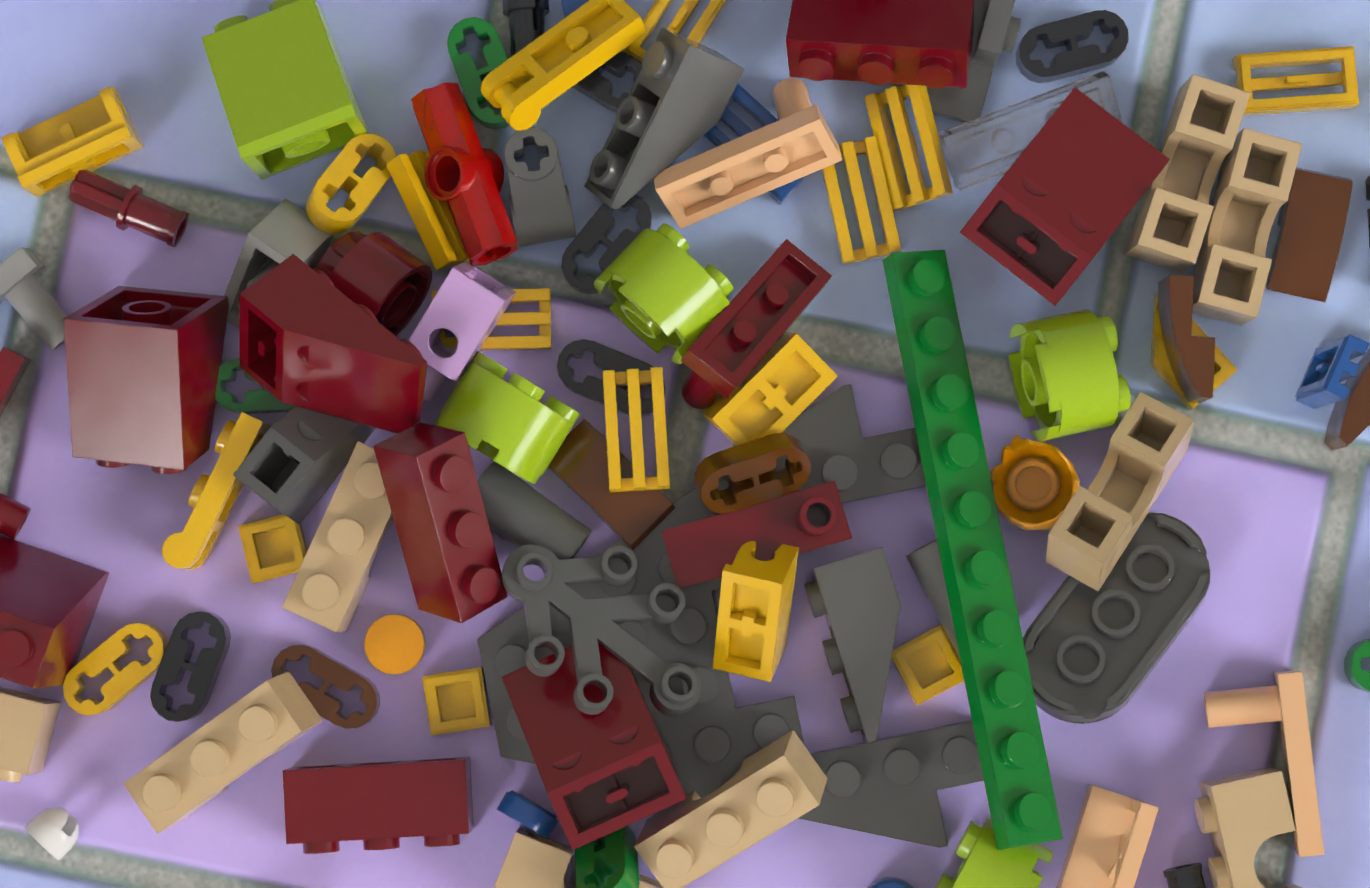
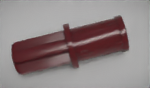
[69,170,189,247]

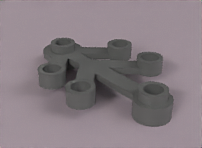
[502,544,702,716]

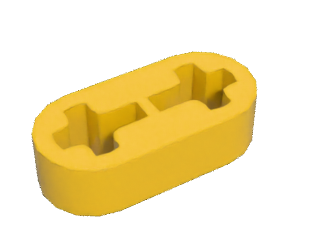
[306,133,397,234]
[63,623,168,715]

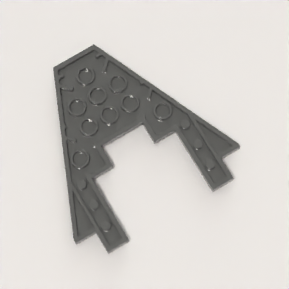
[477,384,984,848]

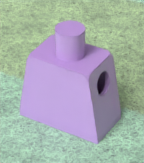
[408,260,517,401]

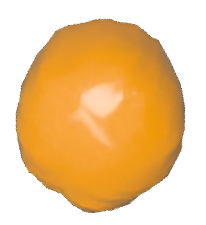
[990,435,1080,531]

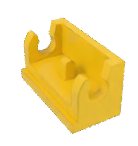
[1,86,144,197]
[701,331,838,446]
[713,541,799,682]

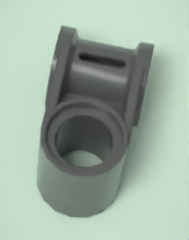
[505,127,576,247]

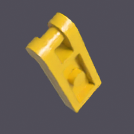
[481,0,647,131]
[162,412,271,570]

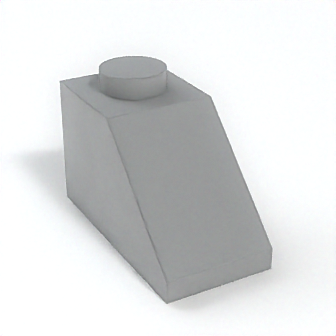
[224,198,333,329]

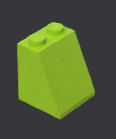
[201,0,369,180]

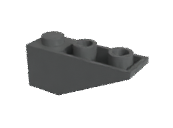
[584,27,745,210]
[233,406,376,524]
[804,547,901,743]

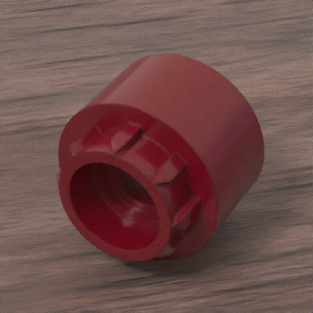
[316,231,432,336]

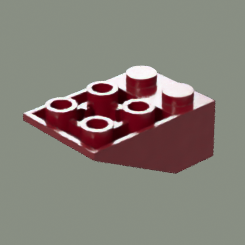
[960,87,1170,306]
[239,254,427,434]
[502,643,687,850]

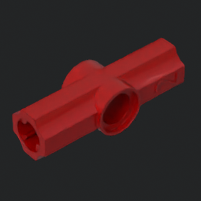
[411,82,518,266]

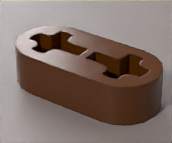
[694,432,811,514]
[271,645,380,729]

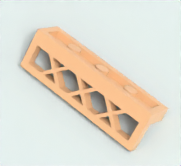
[1056,784,1159,888]

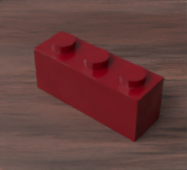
[786,0,974,89]
[373,422,508,623]
[283,757,474,854]

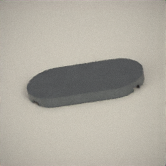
[1023,513,1210,724]

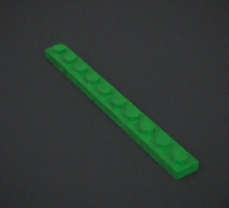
[882,250,1063,850]

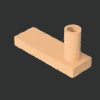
[654,78,842,229]
[1204,670,1324,857]

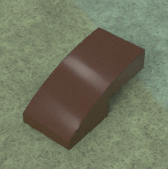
[1265,167,1353,303]
[1158,274,1215,403]
[1324,348,1370,450]
[548,419,675,550]

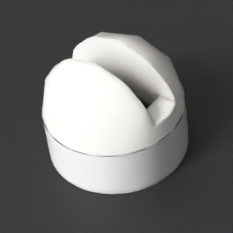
[24,807,79,861]

